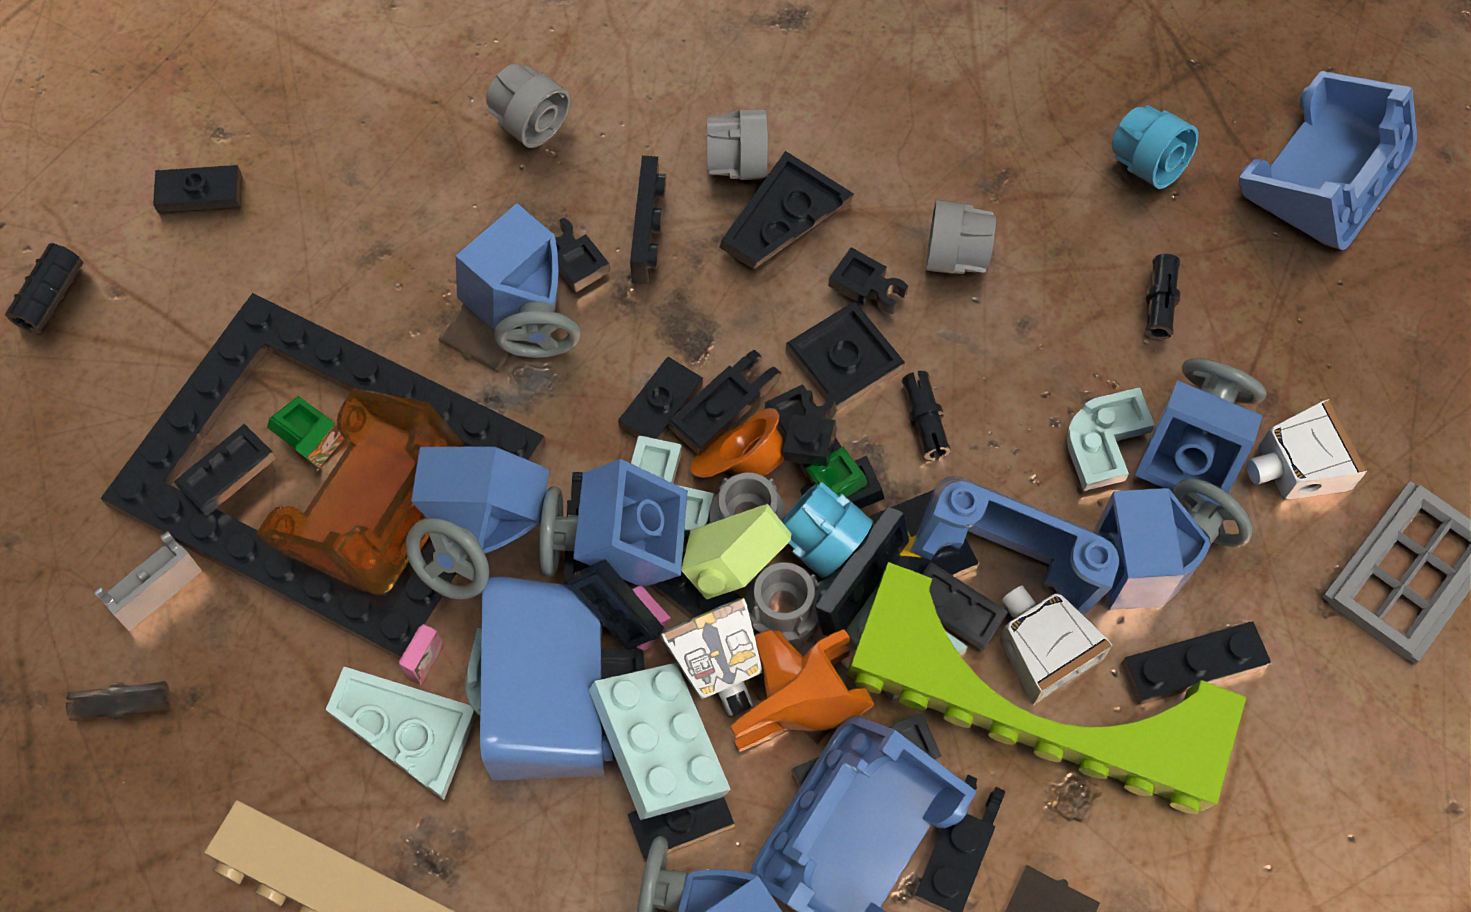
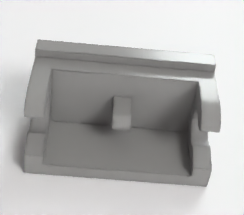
[93,531,202,632]

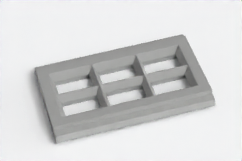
[1322,481,1471,665]

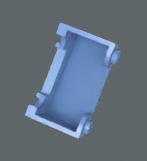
[1239,71,1417,250]
[910,476,1119,616]
[480,576,614,781]
[750,716,977,912]

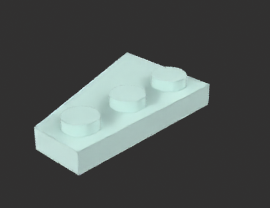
[326,667,477,800]

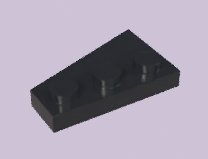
[719,151,854,269]

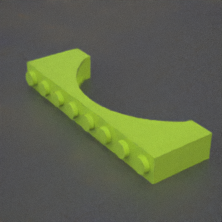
[845,562,1247,814]

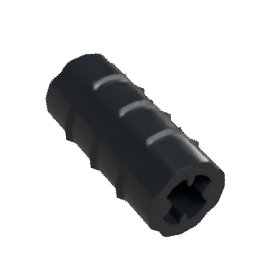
[5,243,83,334]

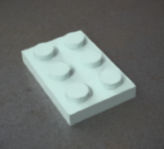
[588,663,731,820]

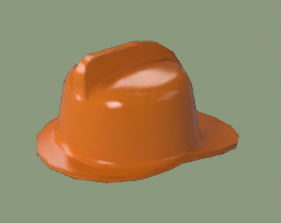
[690,408,785,478]

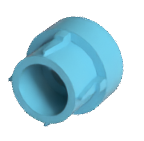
[1112,105,1199,189]
[782,482,873,579]

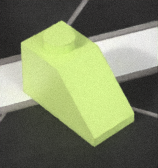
[681,504,792,599]

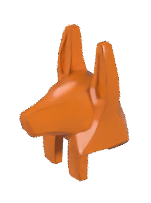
[731,629,874,752]

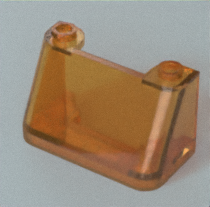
[256,388,466,595]

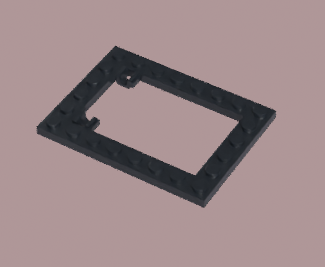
[100,293,546,660]

